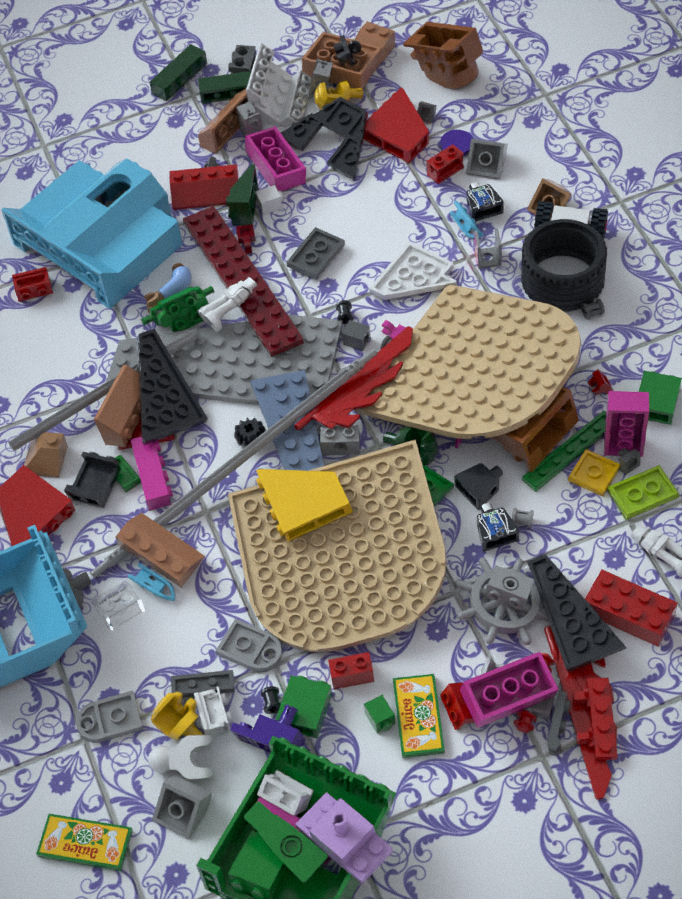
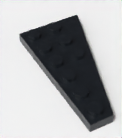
[527,554,627,672]

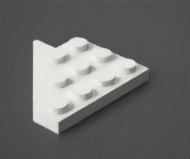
[369,242,457,300]

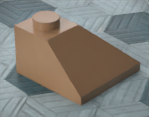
[527,178,572,215]
[24,432,68,478]

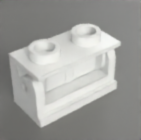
[194,687,233,737]
[257,770,314,815]

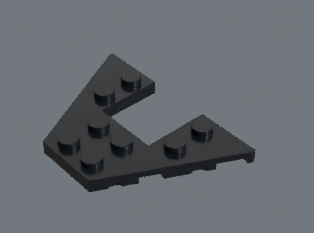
[281,97,368,181]

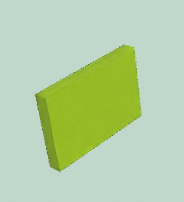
[607,465,679,520]

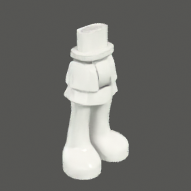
[198,277,257,332]
[631,525,682,578]

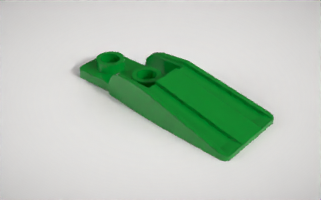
[244,801,328,883]

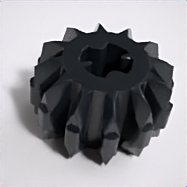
[234,417,266,448]

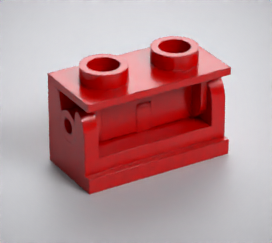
[427,144,464,184]
[12,267,53,302]
[328,652,374,690]

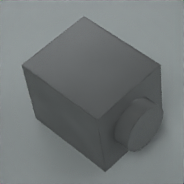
[341,320,371,351]

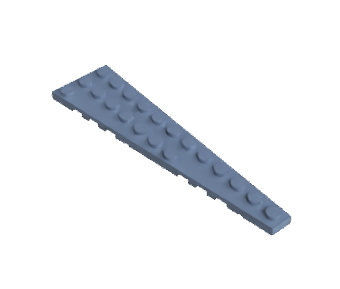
[250,370,324,471]

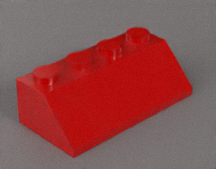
[169,164,239,210]

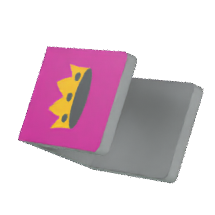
[474,228,502,269]

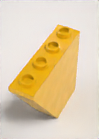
[256,469,353,542]

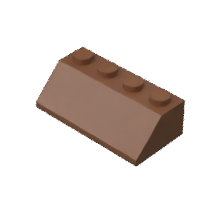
[198,89,248,154]
[94,365,141,447]
[115,513,205,588]

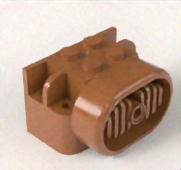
[403,22,483,89]
[490,387,579,473]

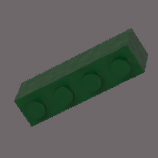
[149,44,207,101]
[198,71,252,104]

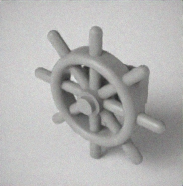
[455,557,548,645]

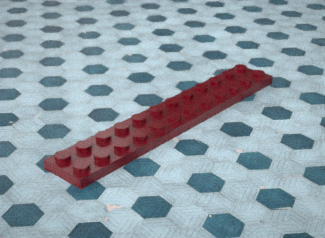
[183,206,304,357]

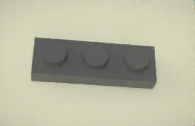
[171,670,235,698]

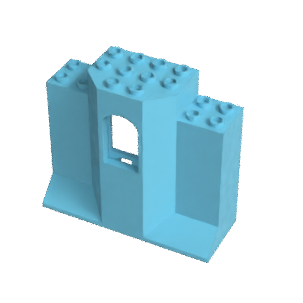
[1,158,183,309]

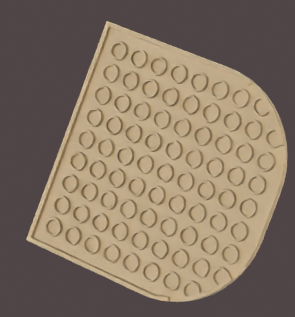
[354,285,582,439]
[228,440,447,652]

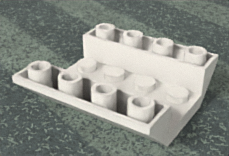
[246,43,312,127]

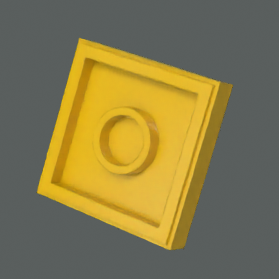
[568,449,620,497]

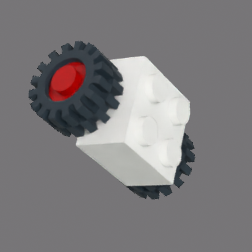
[534,201,608,240]

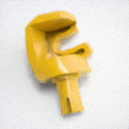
[314,81,363,110]
[151,692,204,740]

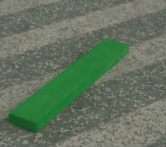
[522,411,606,492]

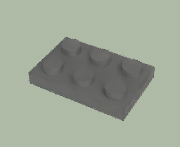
[286,227,345,280]

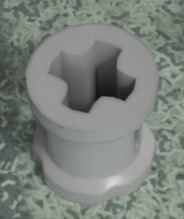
[512,508,534,528]

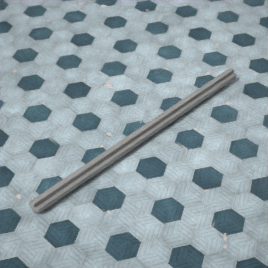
[8,329,200,451]

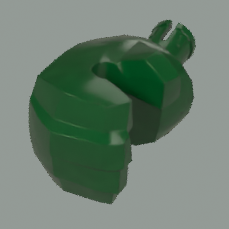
[383,427,438,465]

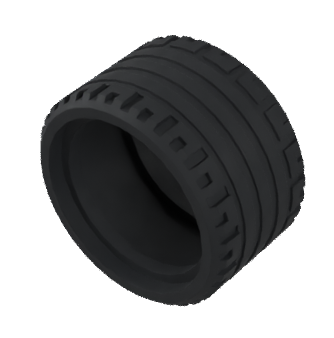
[521,219,607,311]

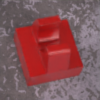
[588,369,613,395]

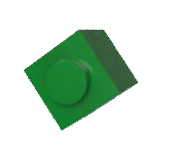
[364,695,395,733]

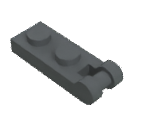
[547,691,571,756]

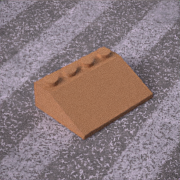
[302,32,382,89]

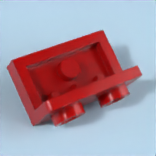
[440,682,475,730]

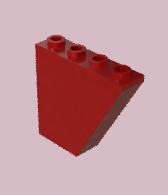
[363,88,429,163]
[0,465,76,546]

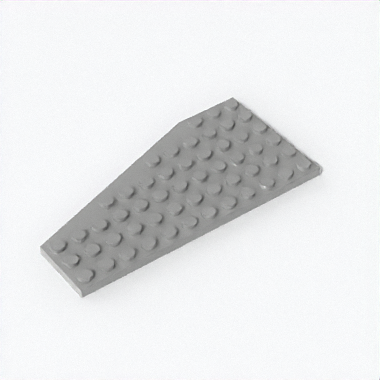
[106,315,343,407]

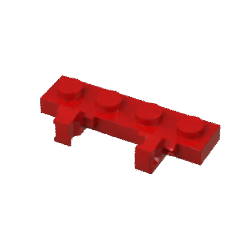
[572,678,618,760]

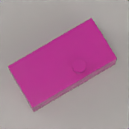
[245,126,306,191]
[604,391,649,457]
[460,651,559,728]

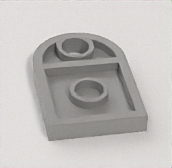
[215,618,282,672]
[76,690,143,743]

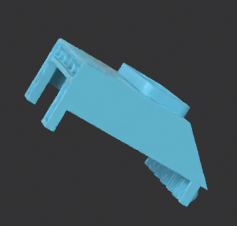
[0,525,88,687]

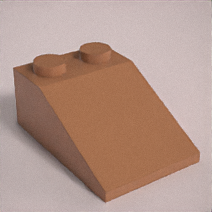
[355,21,396,75]

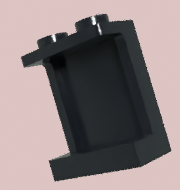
[64,452,121,508]

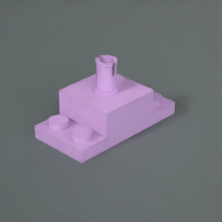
[295,792,393,884]

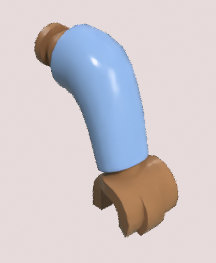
[144,263,192,314]

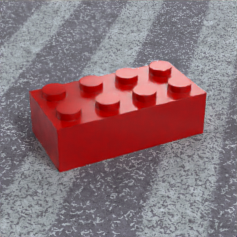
[585,569,678,647]

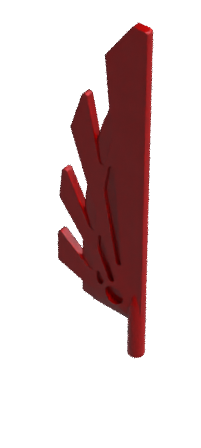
[294,326,413,431]
[544,626,617,800]

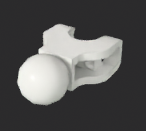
[148,735,214,779]

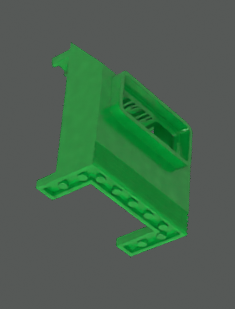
[196,736,396,899]

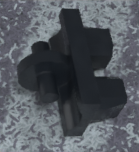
[333,35,362,66]

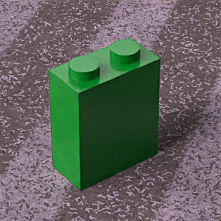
[639,371,682,425]
[276,675,332,739]
[228,831,288,899]

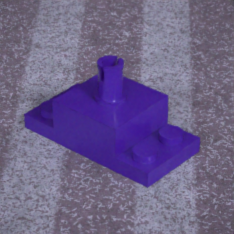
[230,704,311,753]

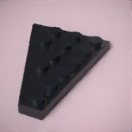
[137,329,208,445]

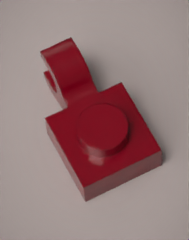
[236,224,256,254]

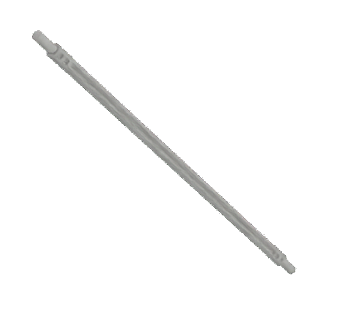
[90,349,377,579]

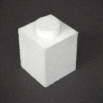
[255,185,284,215]

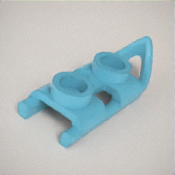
[449,201,484,238]
[128,563,175,601]

